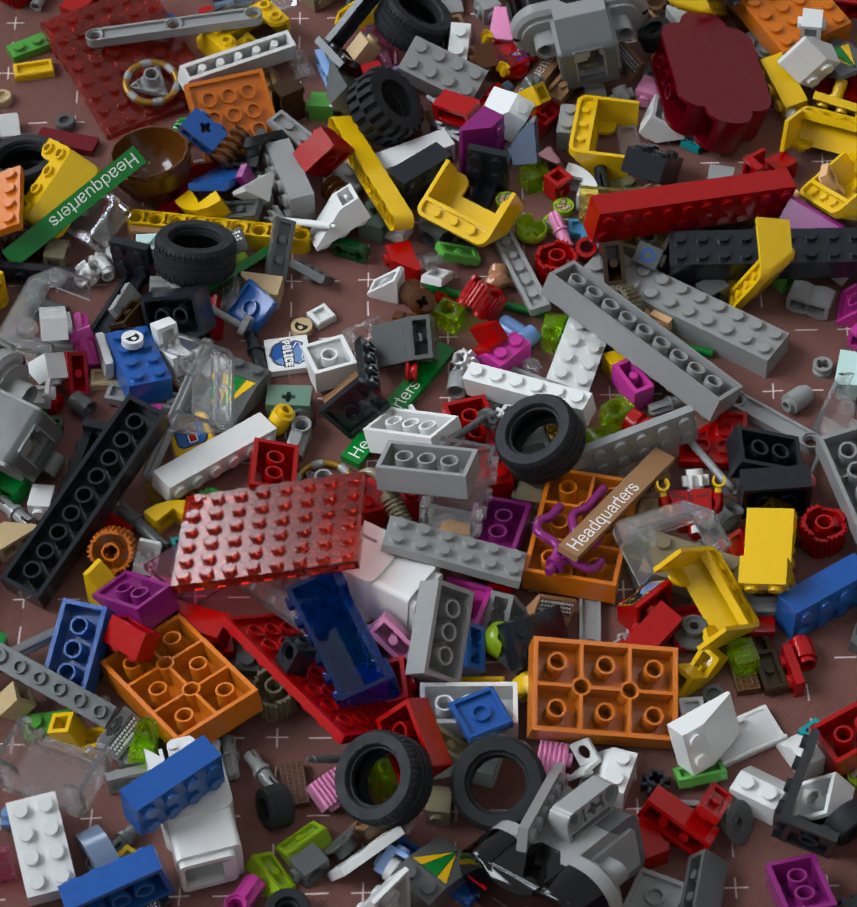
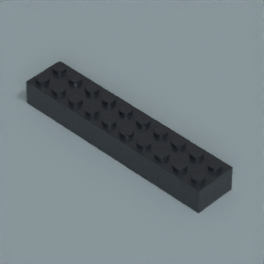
[669,227,857,281]
[0,394,171,610]

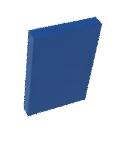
[188,167,253,191]

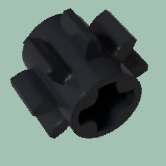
[640,768,671,798]

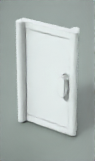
[719,704,787,768]

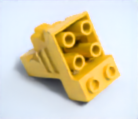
[738,508,797,596]

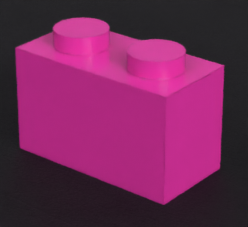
[611,359,654,409]

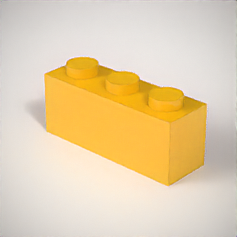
[759,52,808,118]

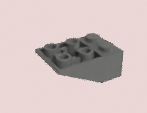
[371,314,439,369]

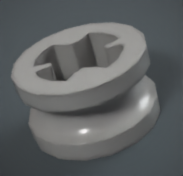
[812,356,833,378]

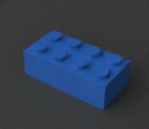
[105,326,173,404]
[775,553,857,640]
[45,598,116,694]
[119,735,225,837]
[57,844,175,907]

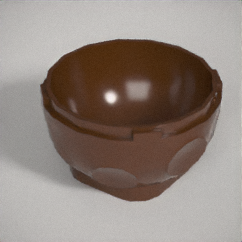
[108,126,193,205]

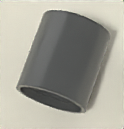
[67,391,97,418]

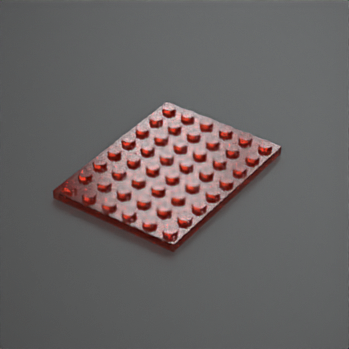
[40,0,196,141]
[171,471,368,594]

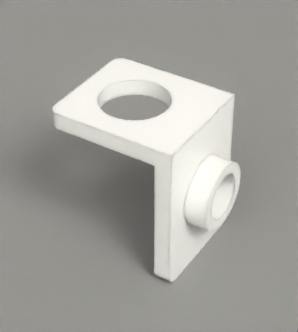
[567,737,602,781]

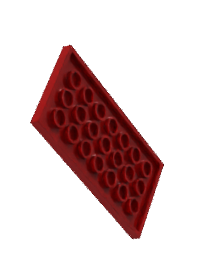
[221,612,390,744]

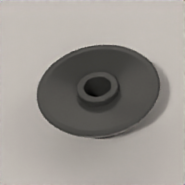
[673,615,708,650]
[720,800,753,845]
[323,825,358,860]

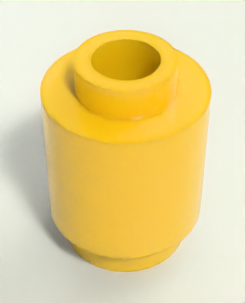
[268,403,295,436]

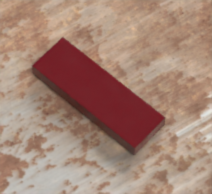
[38,127,100,157]

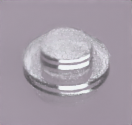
[521,358,543,375]

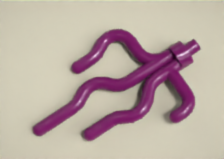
[532,485,608,576]

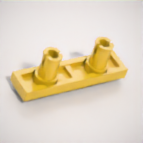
[812,79,857,117]

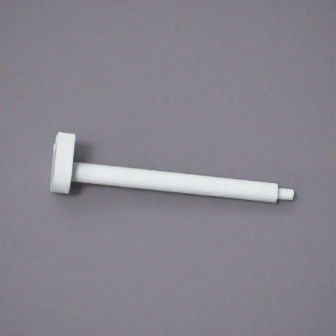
[264,205,338,230]

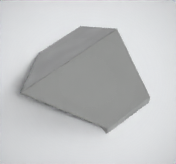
[483,589,527,630]

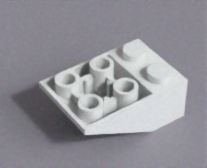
[310,183,371,252]

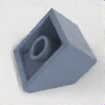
[508,116,540,165]

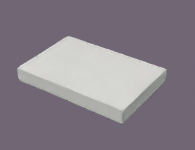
[327,826,405,882]

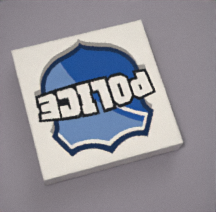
[263,334,308,377]

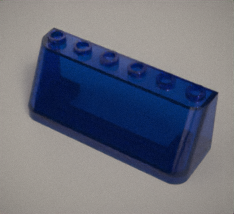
[284,565,401,708]

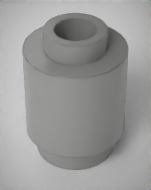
[781,385,814,415]

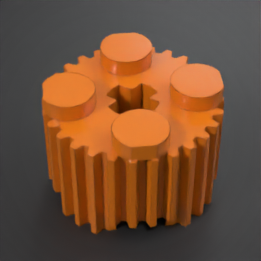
[87,525,137,575]

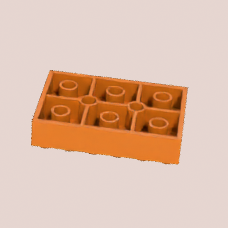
[725,0,852,56]
[522,470,639,604]
[100,613,263,744]
[527,636,678,750]

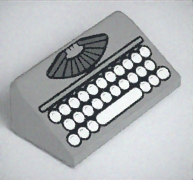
[96,706,146,761]

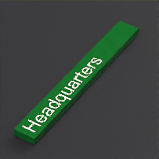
[1,146,146,262]
[340,341,456,469]

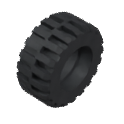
[346,66,424,148]

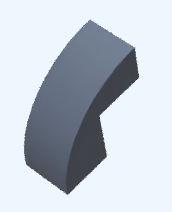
[73,824,119,869]

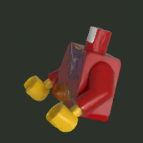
[480,29,539,84]
[654,475,726,541]

